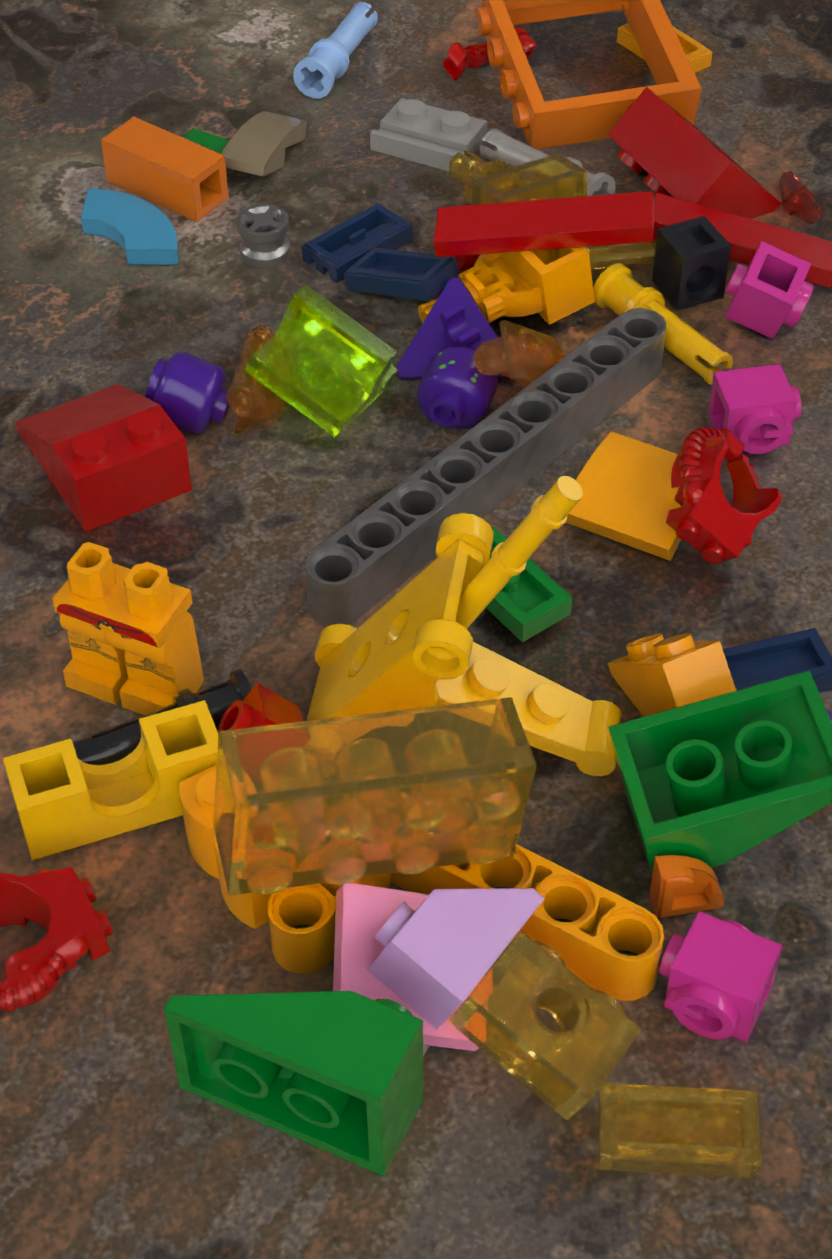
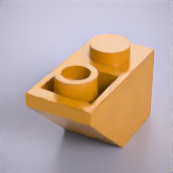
[607,633,736,717]

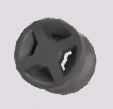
[237,204,290,269]

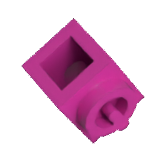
[724,241,814,339]
[708,364,801,454]
[659,911,783,1043]

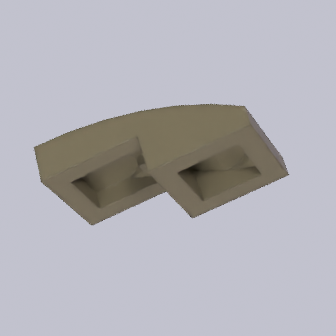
[221,111,307,176]

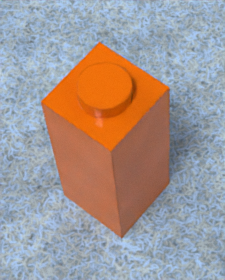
[101,117,229,222]

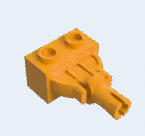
[418,198,595,325]

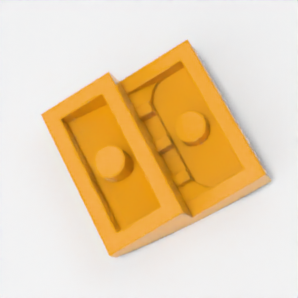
[565,431,682,561]

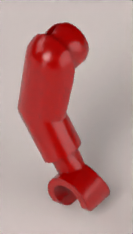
[442,27,537,81]

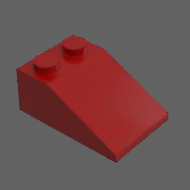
[15,384,192,532]

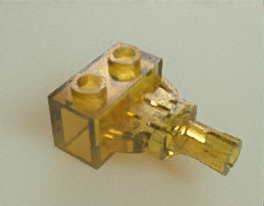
[449,150,587,205]

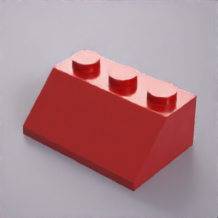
[608,87,781,219]

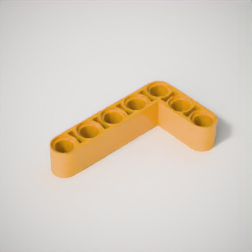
[268,781,664,1001]

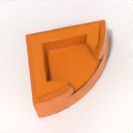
[649,855,724,918]

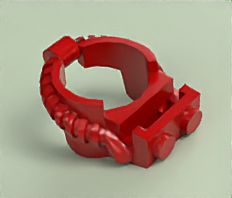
[666,427,782,564]
[0,867,113,1014]

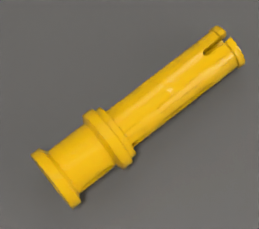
[593,263,733,385]

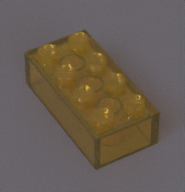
[213,697,537,896]

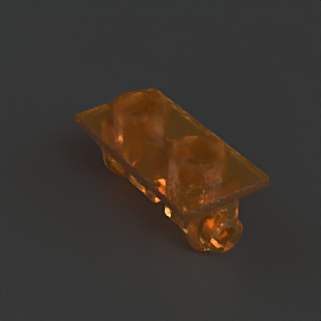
[474,320,565,387]
[227,325,302,436]

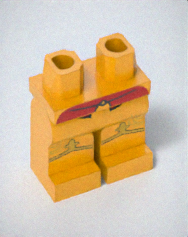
[52,542,204,715]

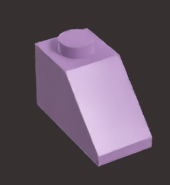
[367,888,545,1029]

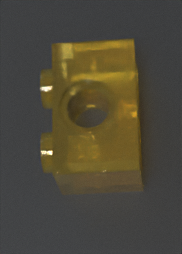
[448,931,641,1120]

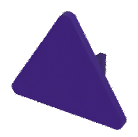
[396,278,517,380]

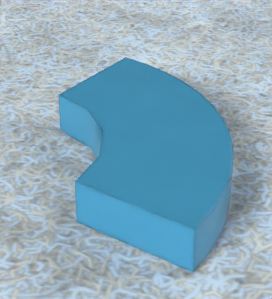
[81,188,179,265]

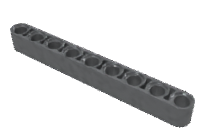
[305,308,667,626]

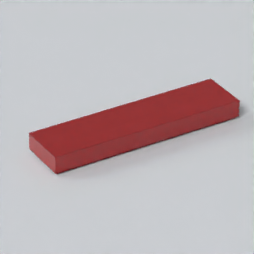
[433,191,654,257]
[653,193,832,289]

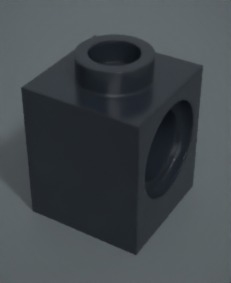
[652,216,731,311]

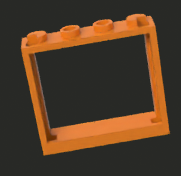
[475,0,702,150]

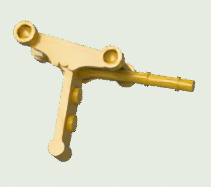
[289,476,622,782]

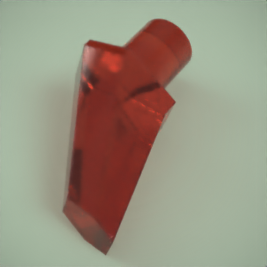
[779,170,823,224]

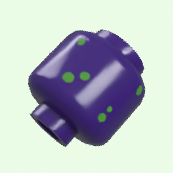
[417,346,498,428]

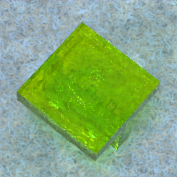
[245,285,398,438]

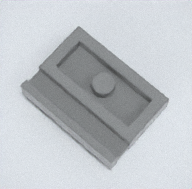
[370,98,487,174]

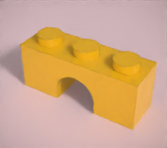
[3,700,226,861]

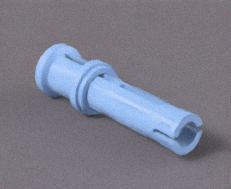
[293,2,378,99]

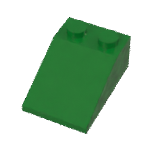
[608,670,832,876]
[164,991,424,1176]

